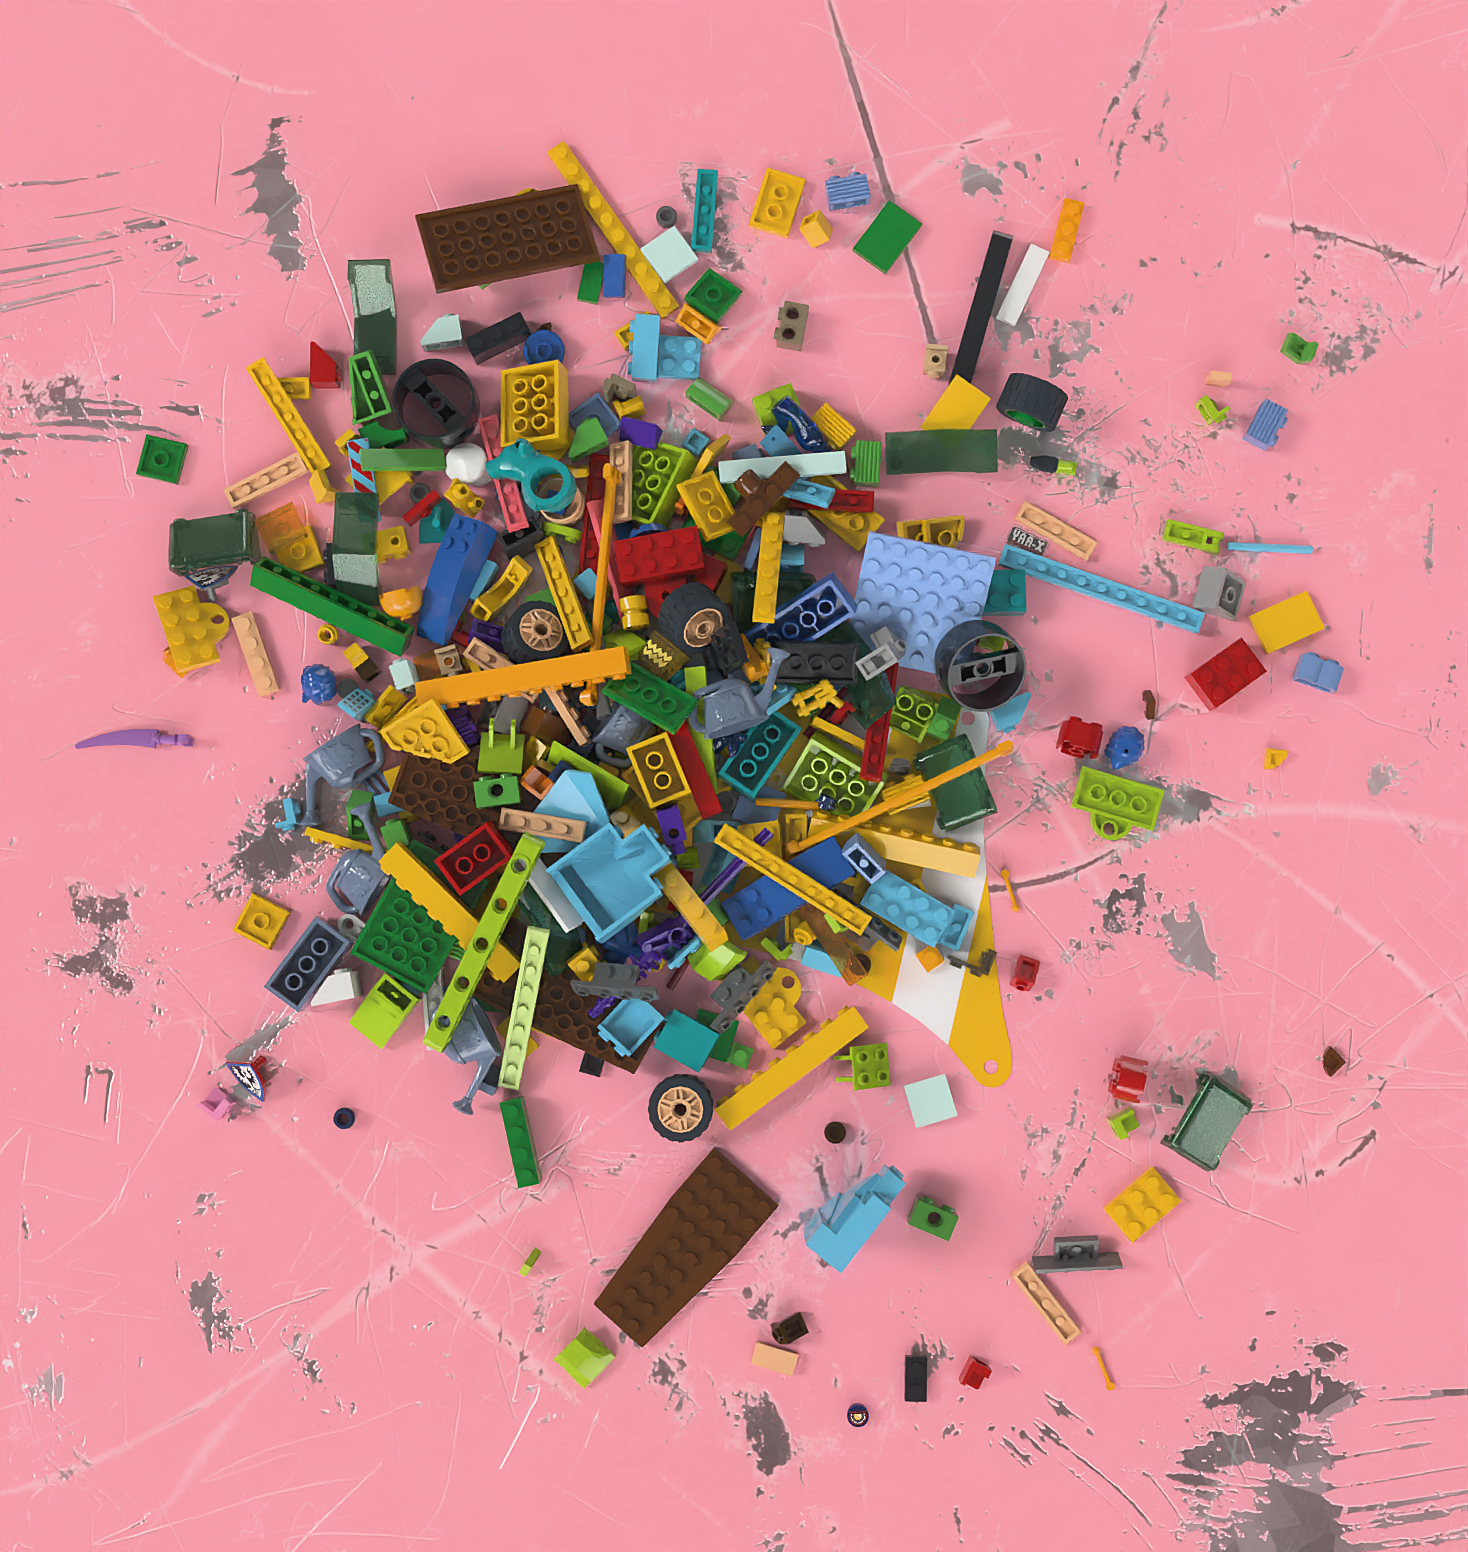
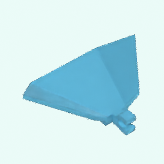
[534,769,610,853]

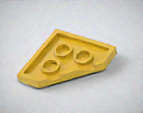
[380,697,470,764]

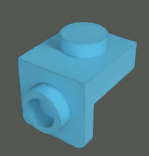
[275,798,302,831]

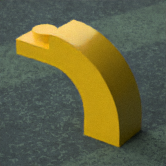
[469,555,533,622]

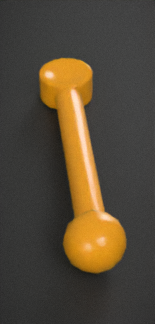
[1000,869,1020,912]
[1092,1347,1115,1391]

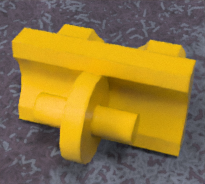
[444,478,485,518]

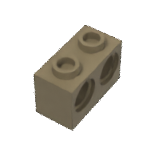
[773,301,809,352]

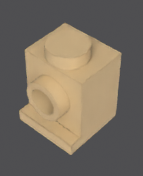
[923,344,948,378]
[434,644,465,677]

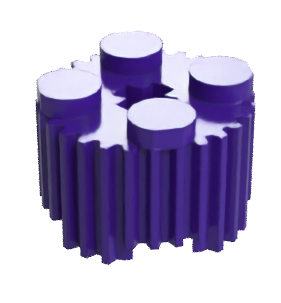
[444,703,481,746]

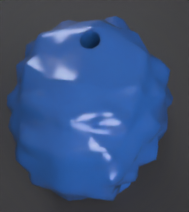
[301,664,337,706]
[1104,726,1145,770]

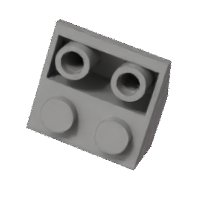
[783,508,825,547]

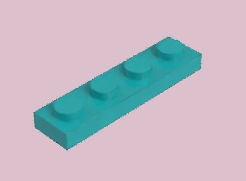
[691,169,718,253]

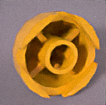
[379,585,423,621]

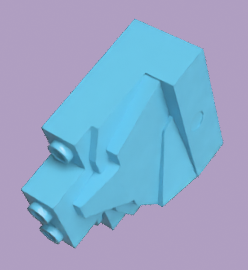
[546,822,672,944]
[802,1164,906,1273]

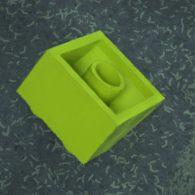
[752,383,806,436]

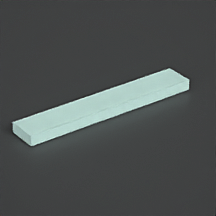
[718,451,847,484]

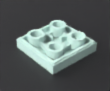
[641,226,698,284]
[903,1074,958,1128]

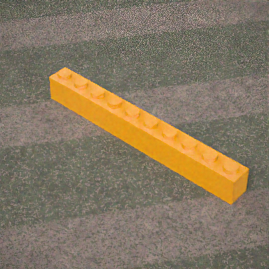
[415,646,632,709]

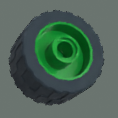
[996,373,1068,432]

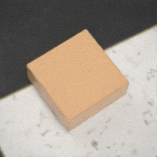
[1205,370,1232,387]

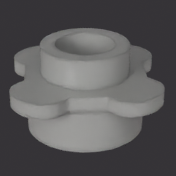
[888,758,911,776]

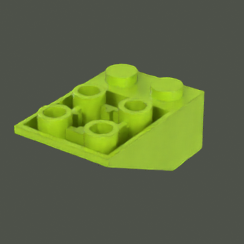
[349,973,422,1050]

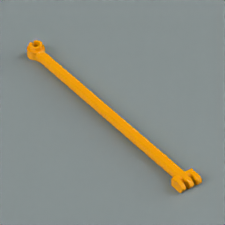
[580,463,621,706]
[785,740,1013,858]

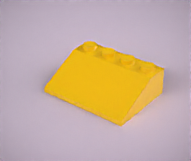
[501,360,569,451]

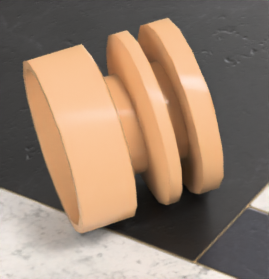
[538,478,586,527]

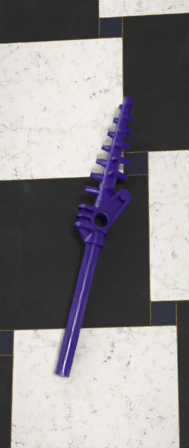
[588,827,774,1019]

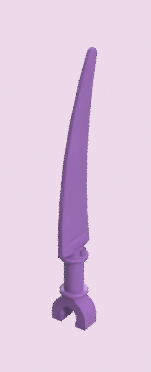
[75,729,194,749]

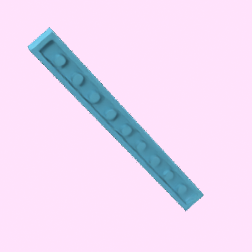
[998,544,1205,634]

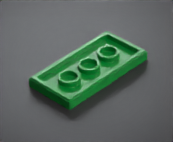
[602,661,698,735]

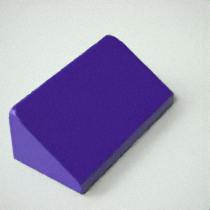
[619,417,663,450]
[468,618,505,654]

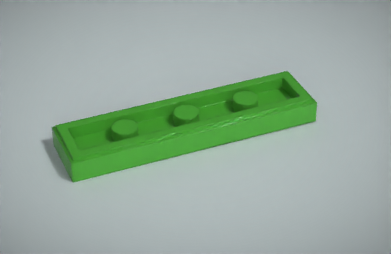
[359,449,446,471]

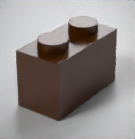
[522,705,571,746]

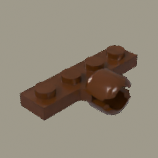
[726,461,801,537]

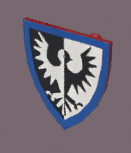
[226,1055,266,1102]

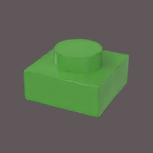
[726,1041,754,1069]

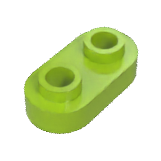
[541,522,582,544]

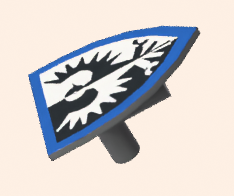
[184,566,238,602]

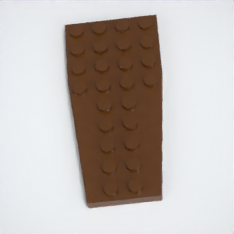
[388,751,569,868]
[462,917,665,1074]
[594,1147,779,1347]

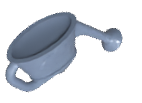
[688,647,790,739]
[590,691,686,768]
[299,723,385,826]
[326,802,392,916]
[430,995,502,1115]

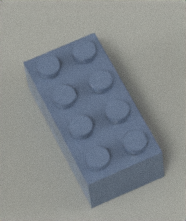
[264,916,354,1012]

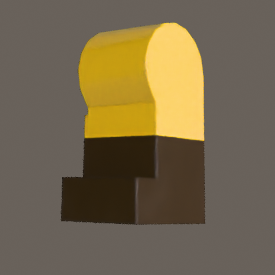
[342,642,382,684]

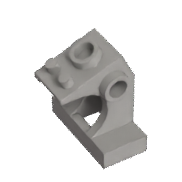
[855,626,906,680]

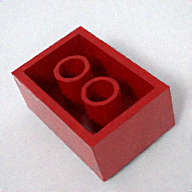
[1184,637,1267,711]
[434,820,514,895]

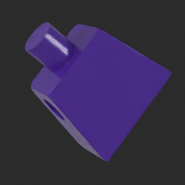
[656,803,687,855]

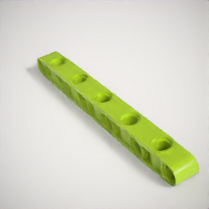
[422,831,546,1053]

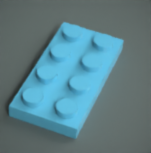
[859,869,955,948]

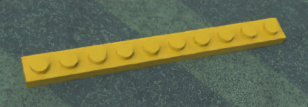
[547,141,679,320]

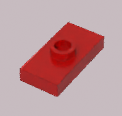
[402,490,442,527]

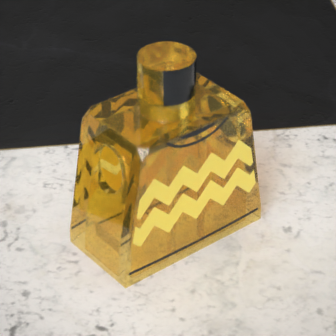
[638,630,690,681]

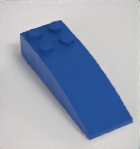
[416,514,499,647]
[743,572,858,663]
[721,836,856,940]

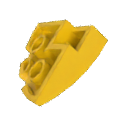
[896,515,964,548]

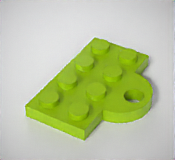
[1070,766,1165,840]

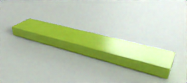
[684,666,718,795]

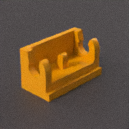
[740,634,769,683]

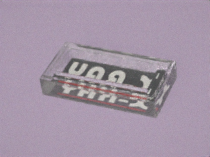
[1004,522,1052,557]

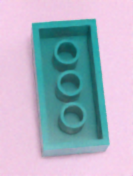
[982,569,1027,616]
[717,711,802,802]

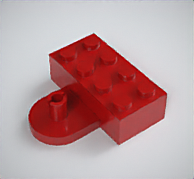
[613,526,707,619]

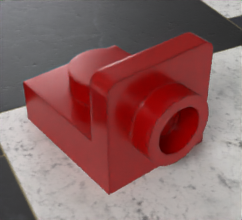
[450,619,469,648]
[828,701,861,726]
[1009,954,1040,992]

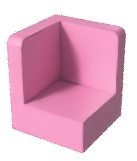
[197,1087,236,1121]

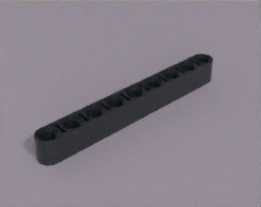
[948,230,1013,386]

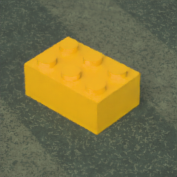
[626,732,692,810]

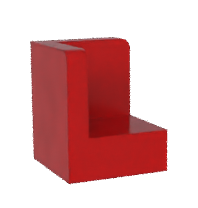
[958,1356,992,1389]

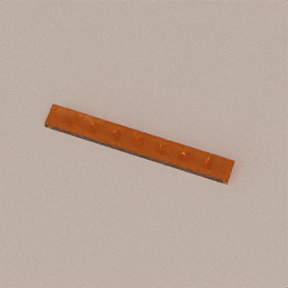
[782,844,868,987]

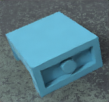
[597,998,664,1057]

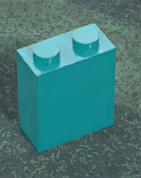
[653,1008,721,1073]

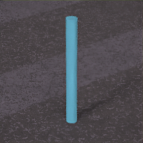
[1227,542,1313,554]

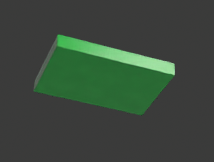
[852,200,922,275]

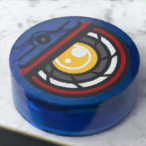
[847,1403,869,1427]

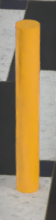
[755,797,820,810]

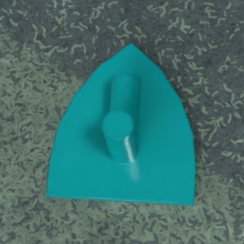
[419,497,456,544]

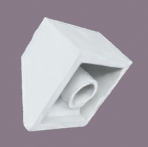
[311,968,363,1006]

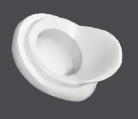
[445,442,492,487]

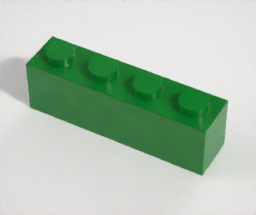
[499,1095,542,1189]

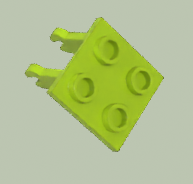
[478,718,525,775]
[833,1042,891,1091]

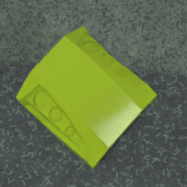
[603,628,653,661]
[889,685,940,744]
[687,940,747,981]
[553,1326,615,1388]

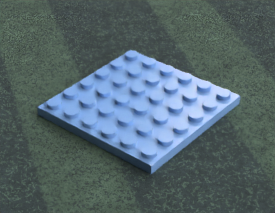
[845,531,996,673]

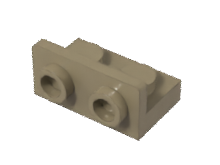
[602,373,638,405]

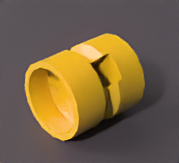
[619,595,650,631]

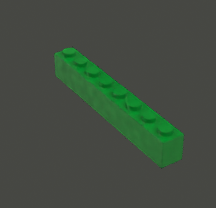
[250,556,415,657]

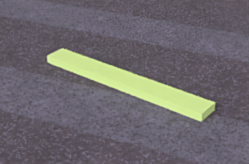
[498,925,550,1090]

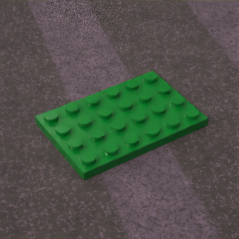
[350,839,490,994]

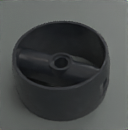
[393,358,480,449]
[934,620,1026,712]

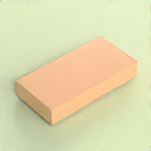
[751,1341,798,1376]

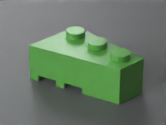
[349,349,394,425]

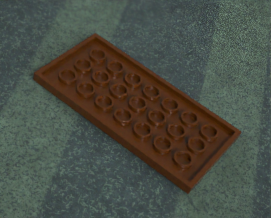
[415,184,600,294]

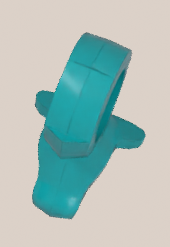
[485,438,577,513]

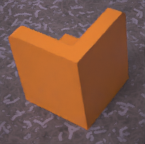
[518,765,555,801]

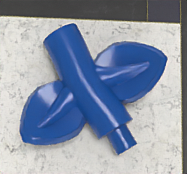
[595,921,642,964]

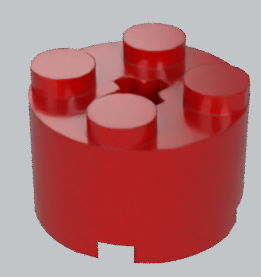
[1055,716,1104,759]
[1108,1055,1148,1104]

